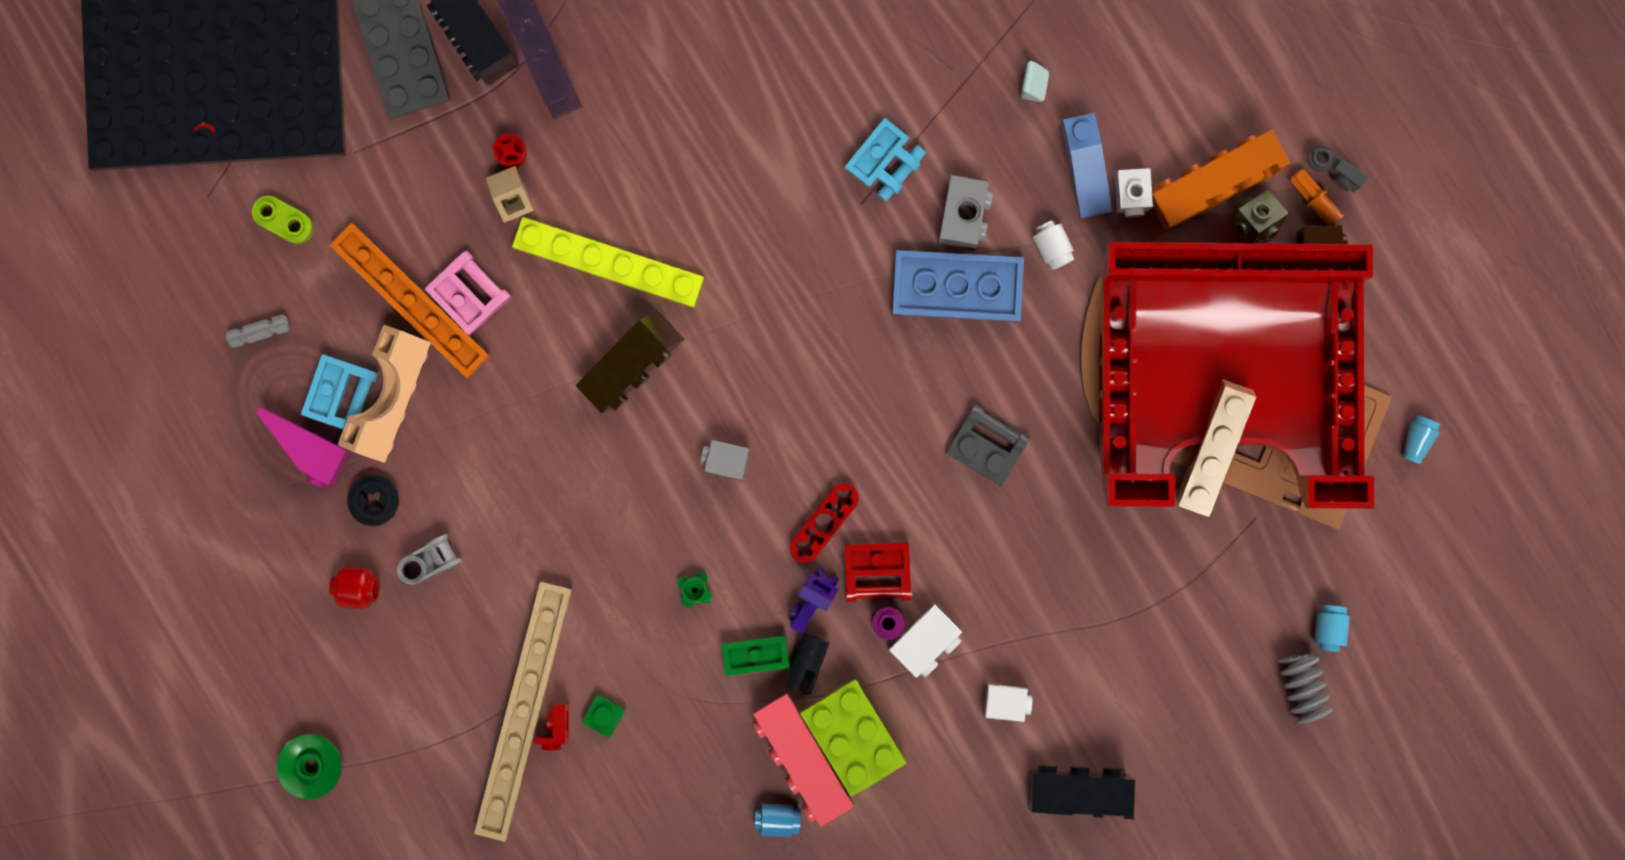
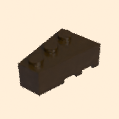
[575,312,685,414]

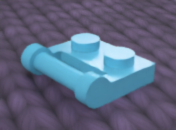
[301,354,378,429]

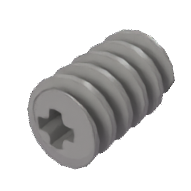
[1277,654,1333,725]

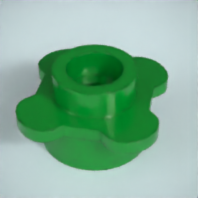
[677,573,712,608]

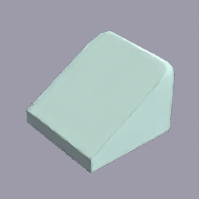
[1020,61,1049,102]

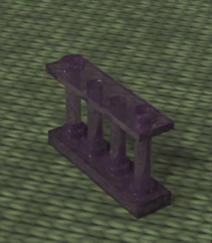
[497,0,582,120]

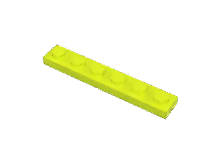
[512,217,705,308]

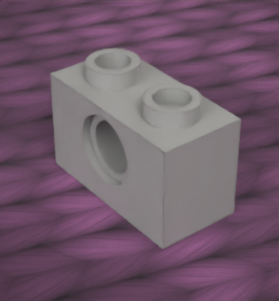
[938,175,993,249]

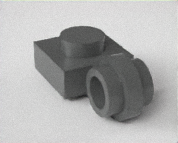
[1307,145,1369,193]

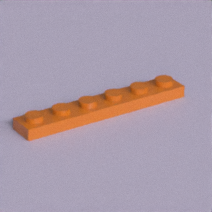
[329,222,491,379]

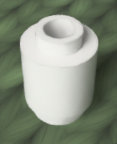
[1032,220,1075,271]

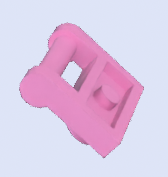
[425,250,511,336]

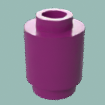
[871,607,905,640]

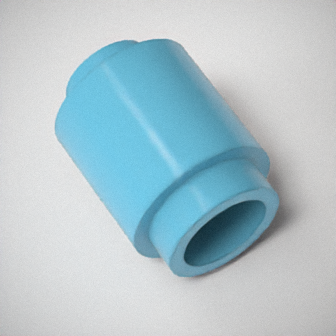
[1314,605,1350,652]

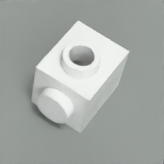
[1114,168,1153,218]

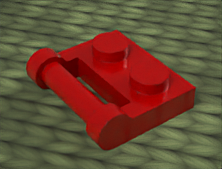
[844,543,911,603]

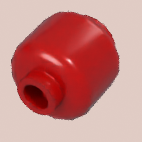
[329,566,380,610]

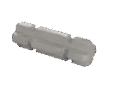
[226,315,290,348]

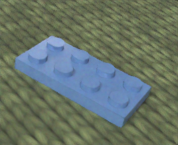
[892,250,1024,322]

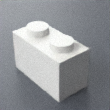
[888,604,962,678]

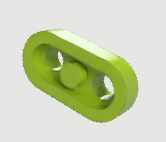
[252,196,314,244]

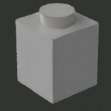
[700,440,750,481]

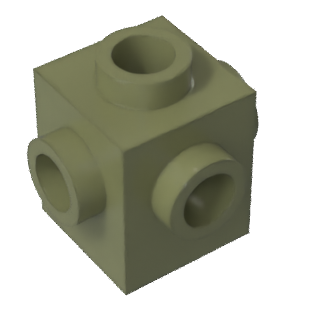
[1232,189,1289,243]

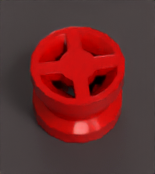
[493,134,527,169]

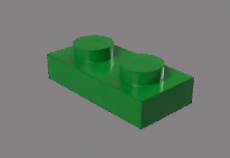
[721,635,790,676]

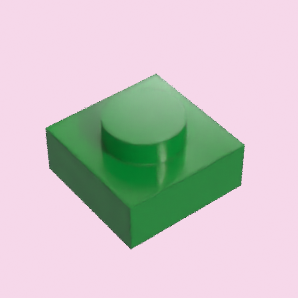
[581,694,626,738]

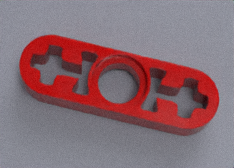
[790,484,859,563]

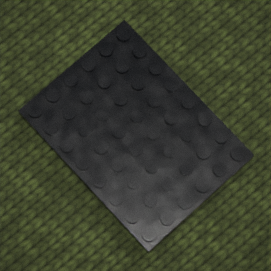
[81,0,346,171]

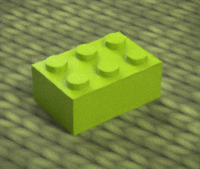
[800,678,907,798]

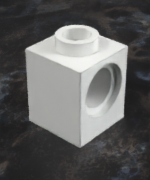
[983,684,1032,722]

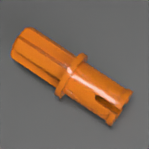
[1290,169,1344,226]

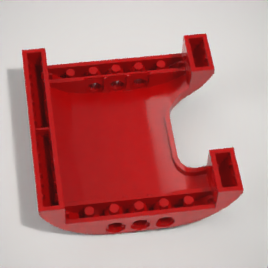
[1099,242,1375,509]

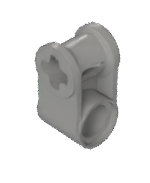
[397,534,462,585]

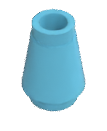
[1403,414,1441,464]

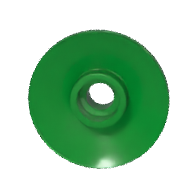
[277,734,342,800]

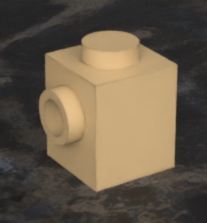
[486,166,534,223]

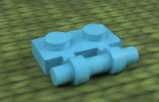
[844,118,926,202]

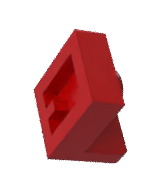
[533,703,569,751]

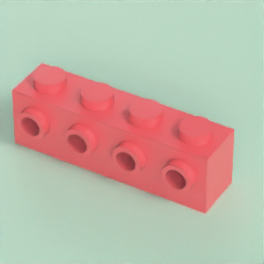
[752,692,854,827]

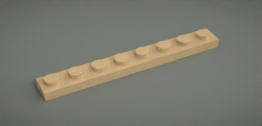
[474,581,573,842]

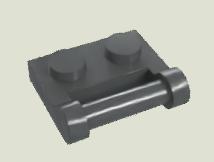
[946,404,1031,486]

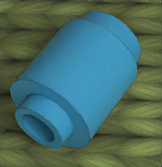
[754,804,801,837]

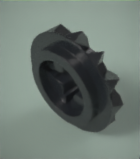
[347,475,400,526]

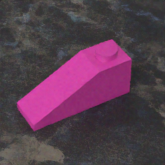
[257,408,352,489]

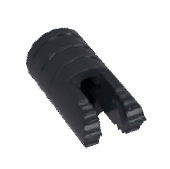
[784,633,830,695]

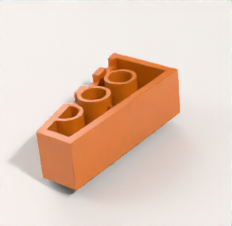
[1152,129,1291,232]

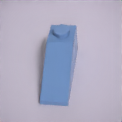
[1059,113,1112,219]

